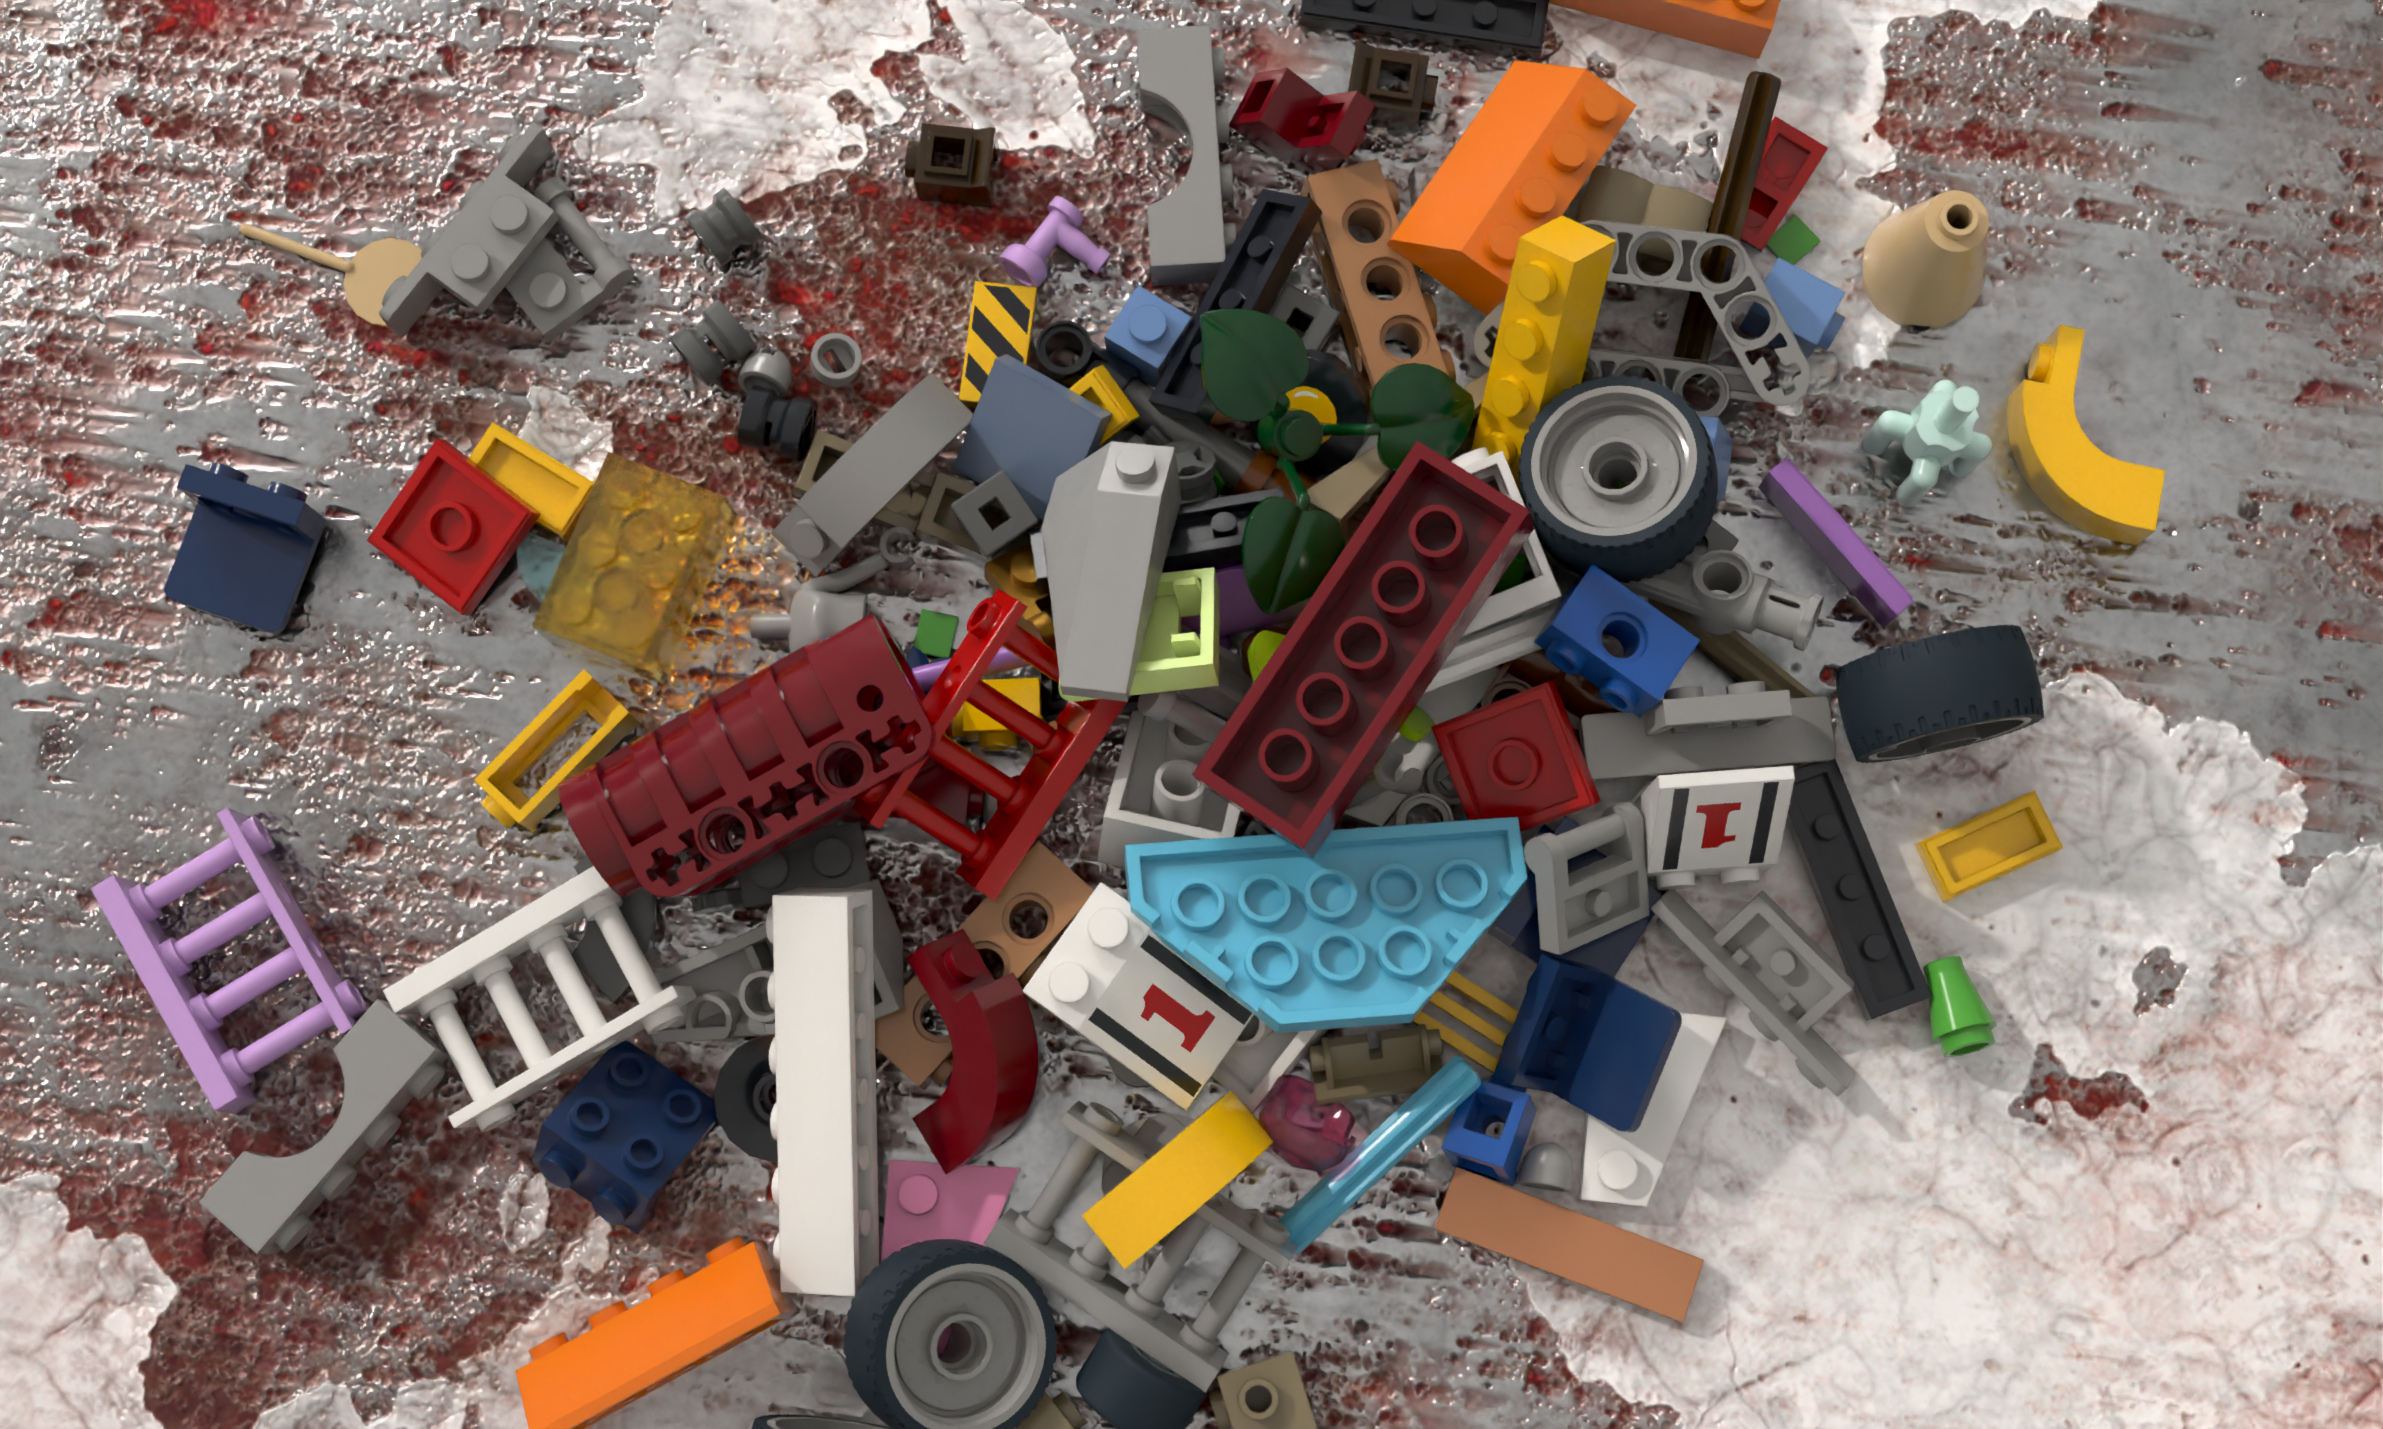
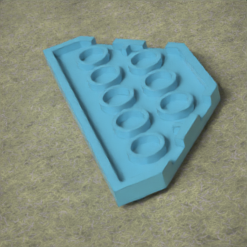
[1124,817,1527,1033]

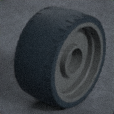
[1835,625,2044,763]

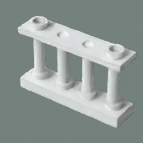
[383,866,697,1132]

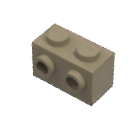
[1208,1350,1317,1429]

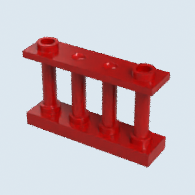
[852,589,1131,901]

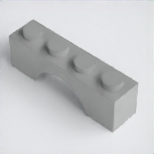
[1136,25,1236,286]
[199,999,449,1254]

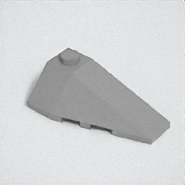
[1042,441,1182,702]
[634,879,904,1043]

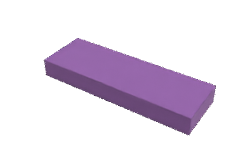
[1758,458,1914,628]

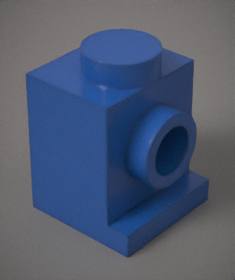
[1442,1075,1537,1186]

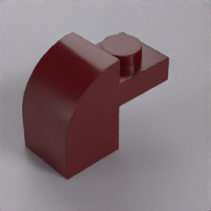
[1229,68,1375,174]

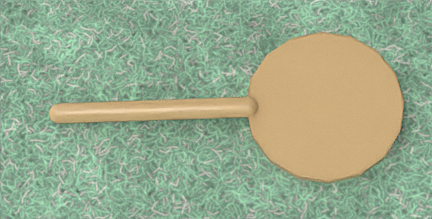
[239,224,431,328]

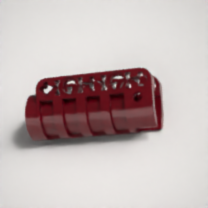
[558,613,947,898]

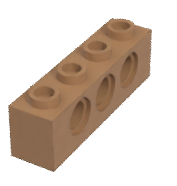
[1299,159,1456,423]
[875,840,1094,1090]

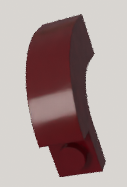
[906,929,1038,1174]

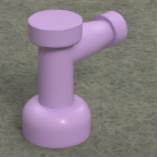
[998,196,1111,289]

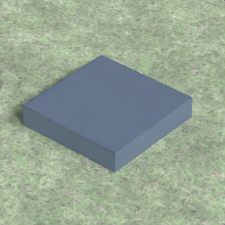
[953,354,1112,520]

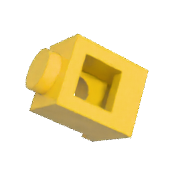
[951,678,1044,752]

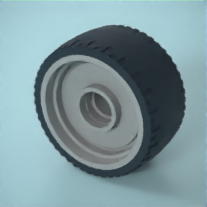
[1519,375,1718,583]
[843,1239,1057,1429]

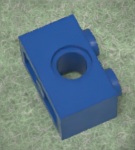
[1534,564,1700,717]

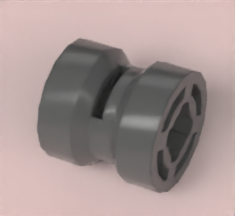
[669,300,757,387]

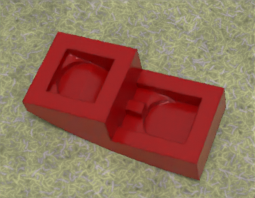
[1709,116,1828,252]

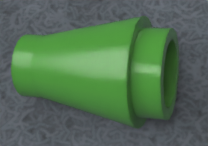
[1923,956,1997,1057]

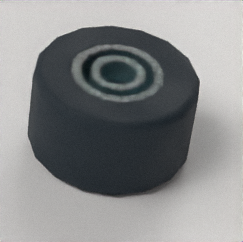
[1076,1328,1207,1429]

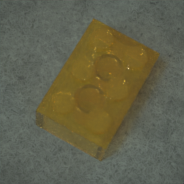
[532,452,737,686]

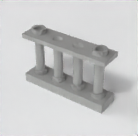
[983,1101,1298,1392]

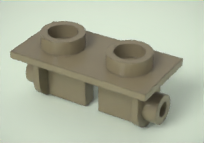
[1309,1024,1443,1105]

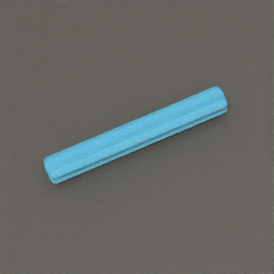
[1278,1056,1482,1254]

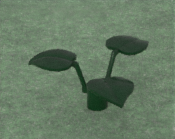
[1200,309,1475,614]

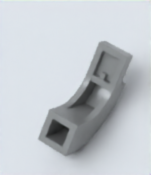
[771,372,973,577]

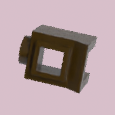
[1348,41,1438,133]
[905,123,1000,208]

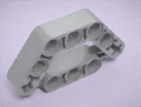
[1473,220,1811,417]

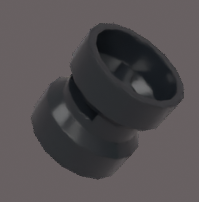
[738,385,818,462]

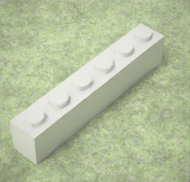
[766,887,879,1297]

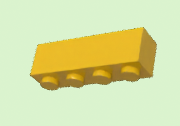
[1471,215,1616,490]

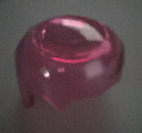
[1259,1074,1356,1173]

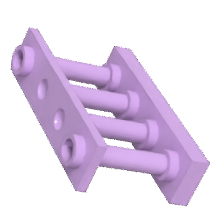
[90,807,368,1114]

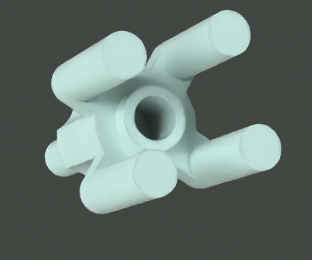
[1862,380,1992,508]

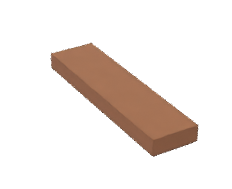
[1433,1167,1704,1323]

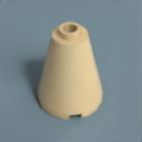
[1861,190,1989,329]

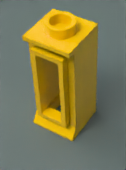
[474,669,641,832]

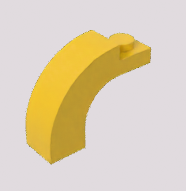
[2007,325,2165,546]
[1082,1090,1274,1270]

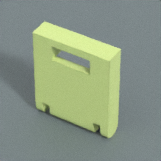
[1059,567,1220,702]

